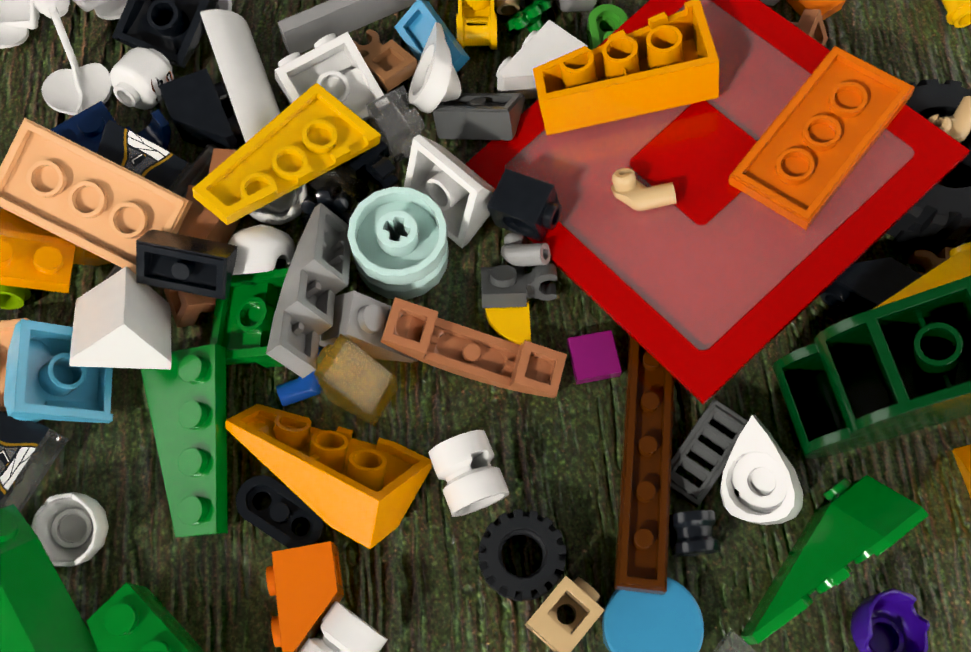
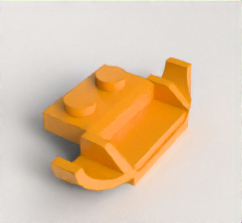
[0,208,111,293]

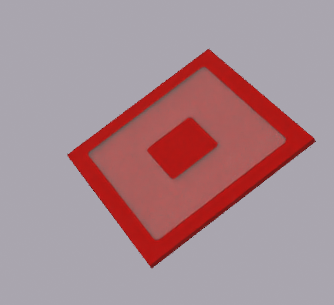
[465,0,970,405]

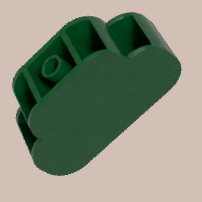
[772,276,971,459]

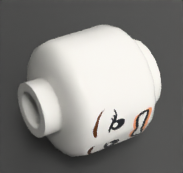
[110,47,174,110]

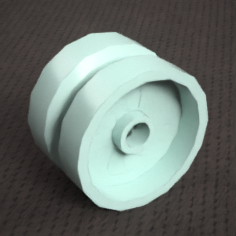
[347,187,449,300]

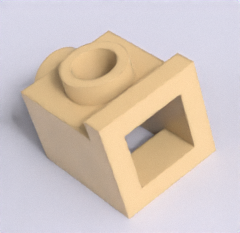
[525,576,604,652]

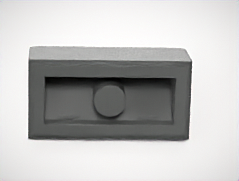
[433,93,525,141]

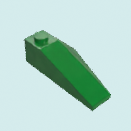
[739,475,929,645]

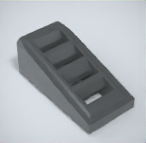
[670,399,748,507]

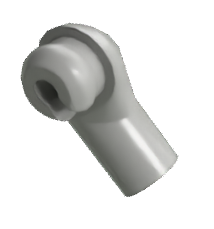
[501,233,551,267]

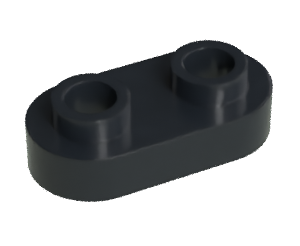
[236,475,326,549]

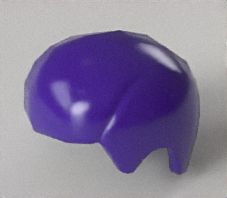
[850,588,930,652]

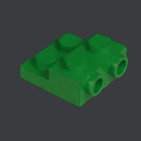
[210,268,289,368]

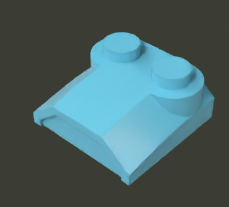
[4,319,113,423]

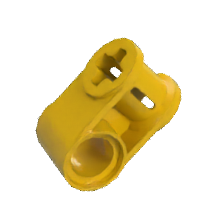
[456,0,497,50]

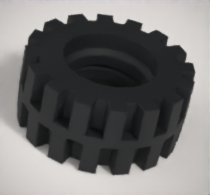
[478,509,566,602]

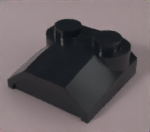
[112,0,220,68]

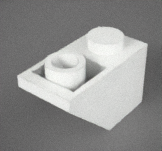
[496,20,588,99]

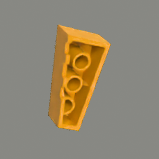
[533,0,719,136]

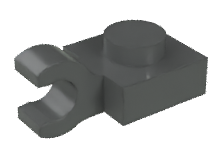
[481,263,557,308]

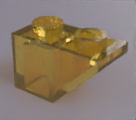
[314,334,398,426]

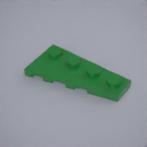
[141,344,228,538]

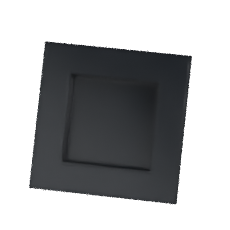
[487,169,562,242]

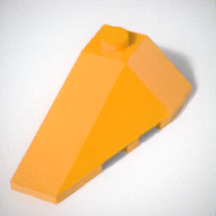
[225,404,432,549]

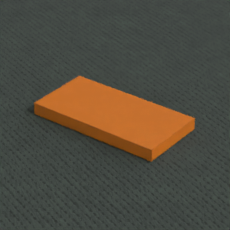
[728,46,915,230]

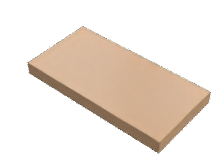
[0,118,193,274]

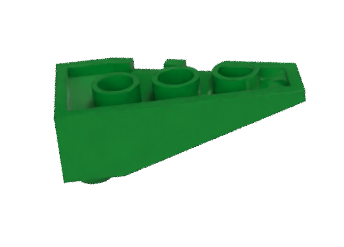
[0,504,98,652]

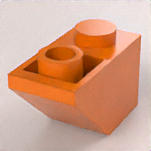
[266,541,344,652]

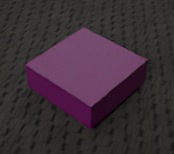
[567,330,622,385]

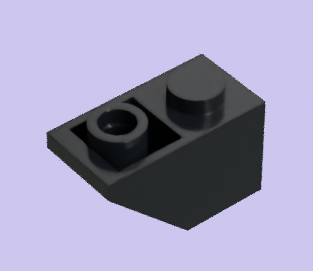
[158,68,243,150]
[819,257,922,316]

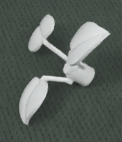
[0,0,128,116]

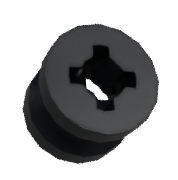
[669,510,721,557]

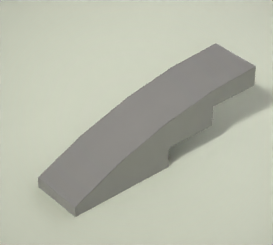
[266,203,351,378]

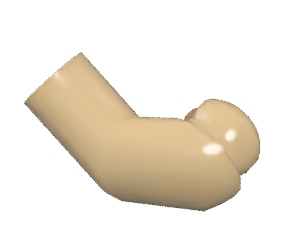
[927,96,971,143]
[611,168,677,211]

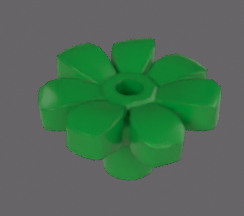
[504,0,552,33]

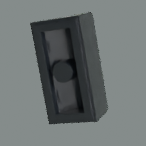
[136,230,237,300]

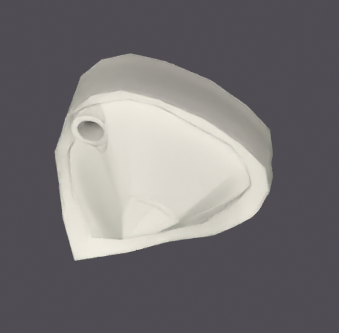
[408,22,461,114]
[720,415,803,525]

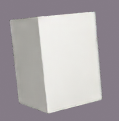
[404,134,495,248]
[69,266,172,370]

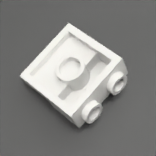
[275,31,390,121]

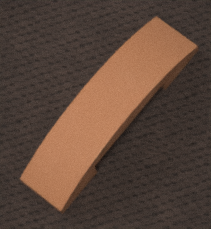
[380,297,567,398]

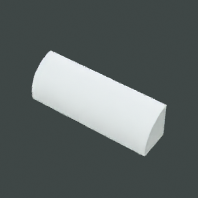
[200,9,281,143]

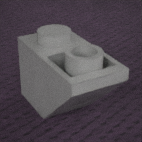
[319,290,418,363]

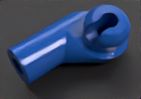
[276,347,333,407]

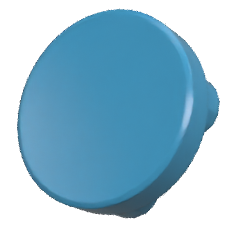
[602,577,704,652]

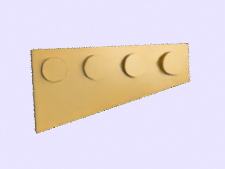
[192,82,381,225]

